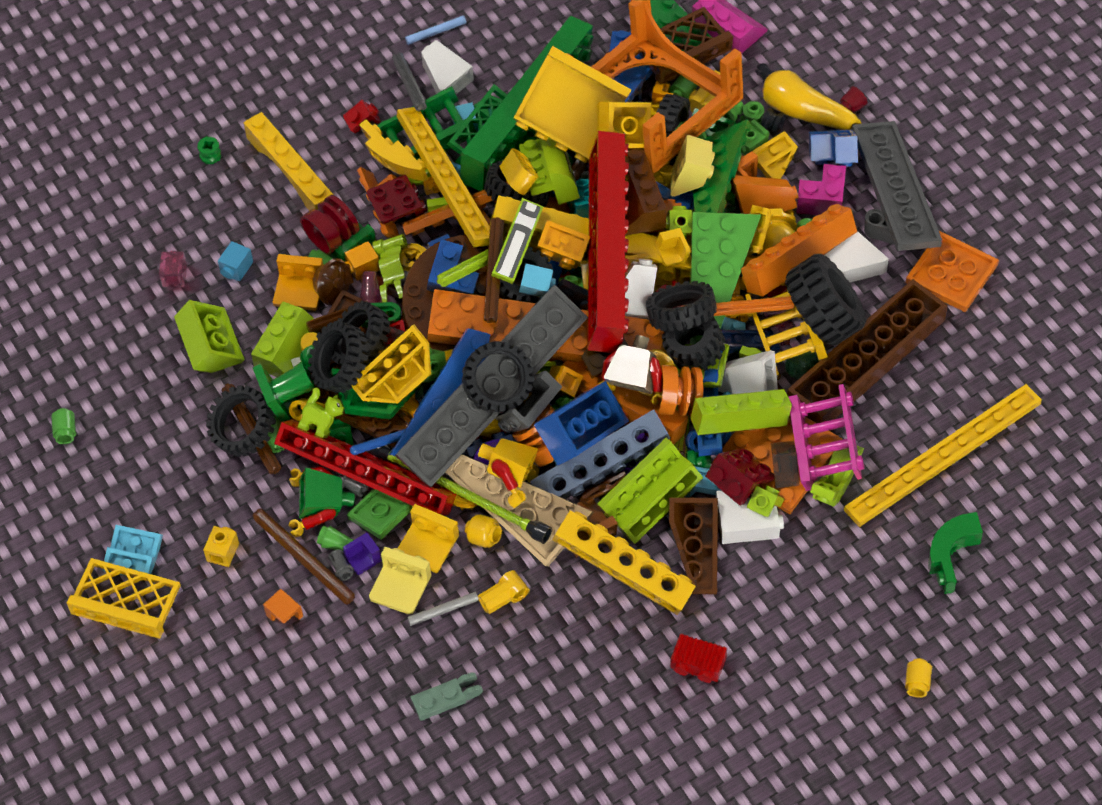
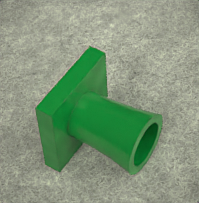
[253,361,317,422]

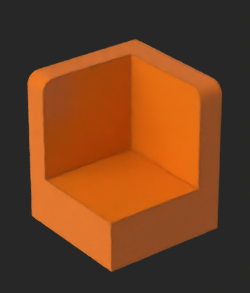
[263,589,303,623]

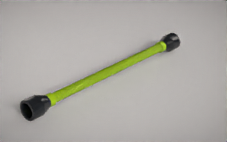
[368,437,552,544]

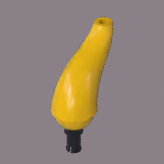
[755,63,862,130]

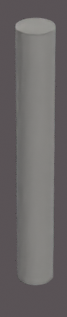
[407,592,479,626]

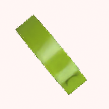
[810,446,864,507]

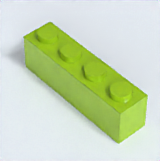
[691,389,792,435]

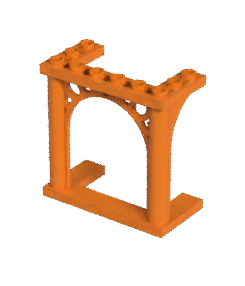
[566,0,743,174]

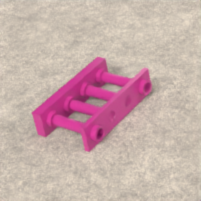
[788,384,865,491]

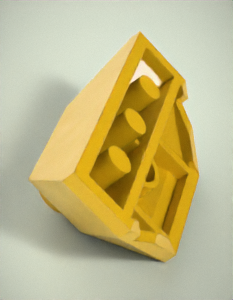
[352,324,431,404]

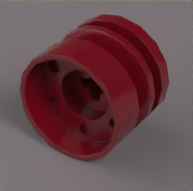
[300,195,360,255]

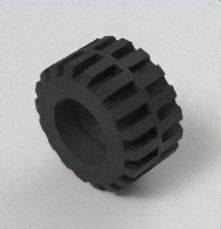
[499,246,553,303]
[662,316,725,371]

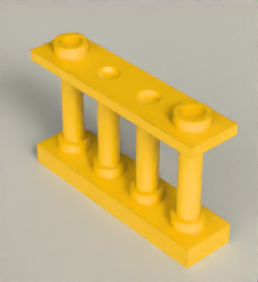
[745,290,827,375]

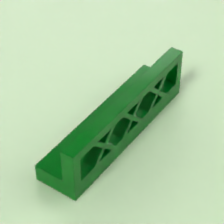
[447,84,507,165]

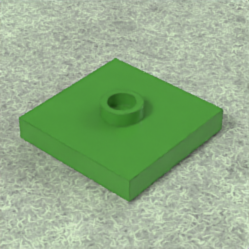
[347,489,413,540]

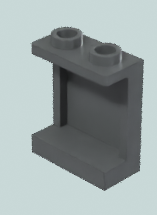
[495,371,562,434]

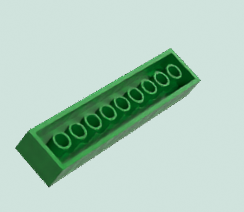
[460,15,594,191]

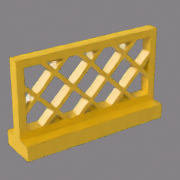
[67,558,181,639]

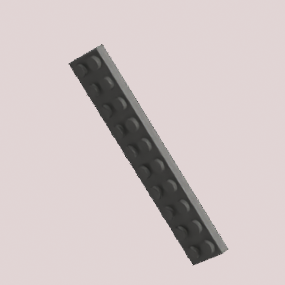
[395,285,588,487]

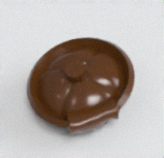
[313,258,354,305]

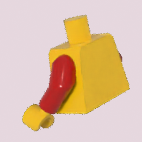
[478,439,539,508]

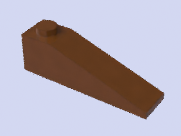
[669,498,718,595]

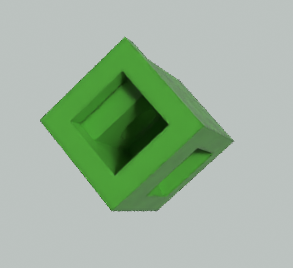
[740,119,769,155]

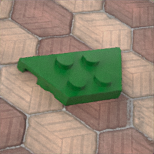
[332,368,421,419]

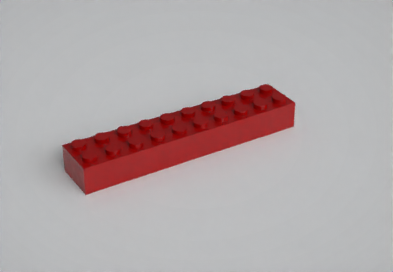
[587,131,629,353]

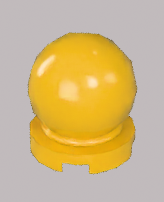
[757,208,797,256]

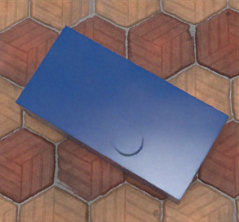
[534,381,629,466]

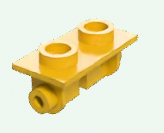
[749,205,773,254]

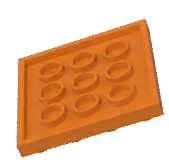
[712,414,843,515]

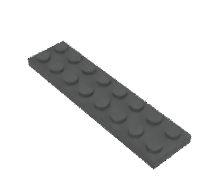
[852,121,942,251]

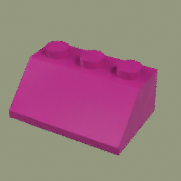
[692,0,767,53]

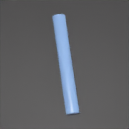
[405,16,466,45]

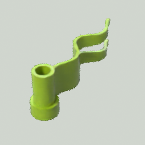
[373,234,408,303]

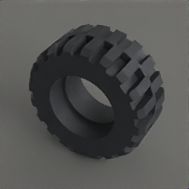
[785,254,866,345]

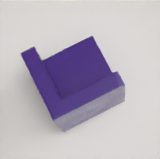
[343,532,382,575]

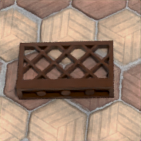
[639,7,733,85]

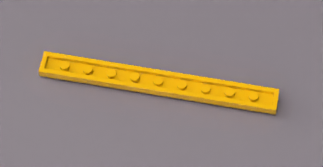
[397,107,490,248]
[844,384,1042,527]

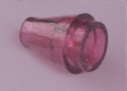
[360,271,381,303]

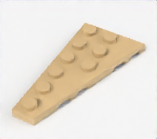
[446,454,594,566]

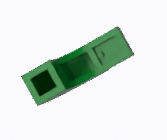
[928,512,983,594]

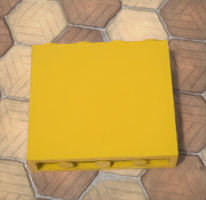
[513,46,631,163]

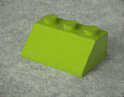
[174,300,245,373]
[251,302,314,377]

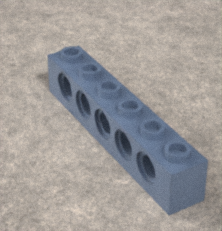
[530,410,670,499]

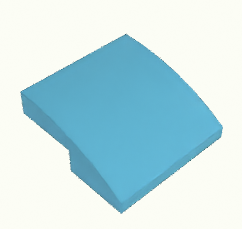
[102,525,163,577]

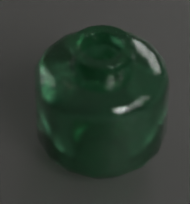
[785,351,820,380]

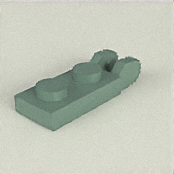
[410,672,483,721]

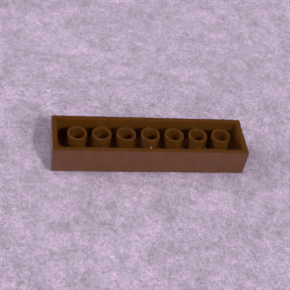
[787,279,948,423]

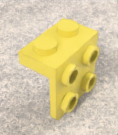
[369,547,432,614]

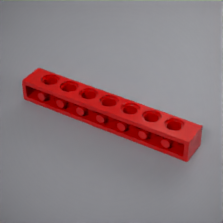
[274,419,457,516]

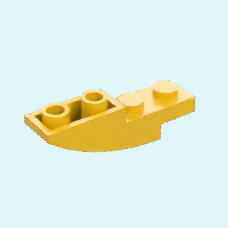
[359,120,429,181]

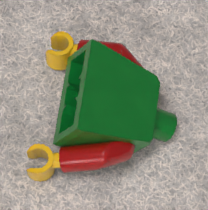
[289,467,355,538]

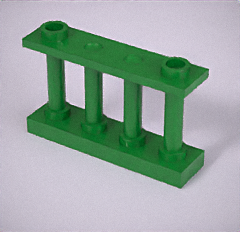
[377,86,476,160]

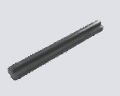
[392,52,427,112]

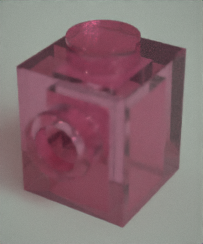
[159,251,187,287]

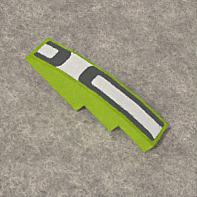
[491,198,543,284]

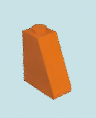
[731,175,799,214]

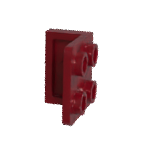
[367,175,427,224]
[705,449,776,505]

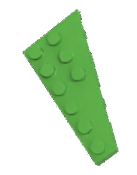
[689,212,761,344]

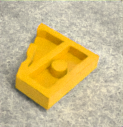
[753,131,798,179]

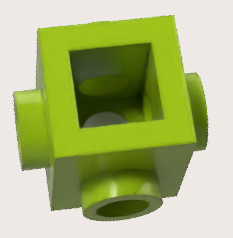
[664,206,692,239]

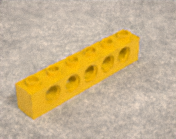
[553,510,696,616]

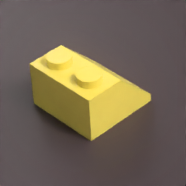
[670,135,715,197]

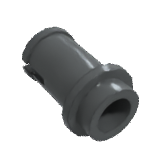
[328,549,353,581]

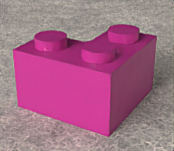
[797,164,846,215]

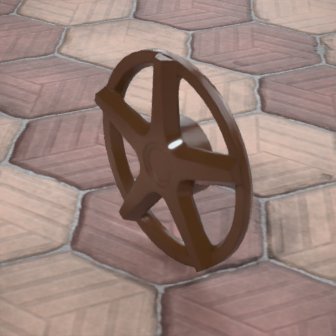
[579,471,627,502]

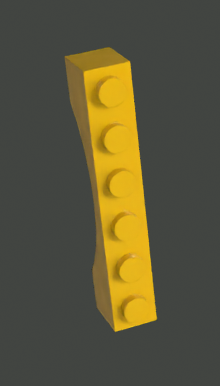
[243,112,333,211]

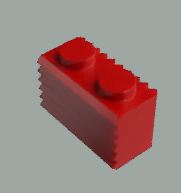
[671,634,727,683]

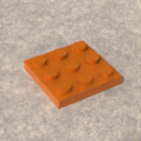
[905,231,999,313]

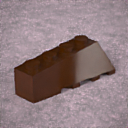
[625,148,667,236]

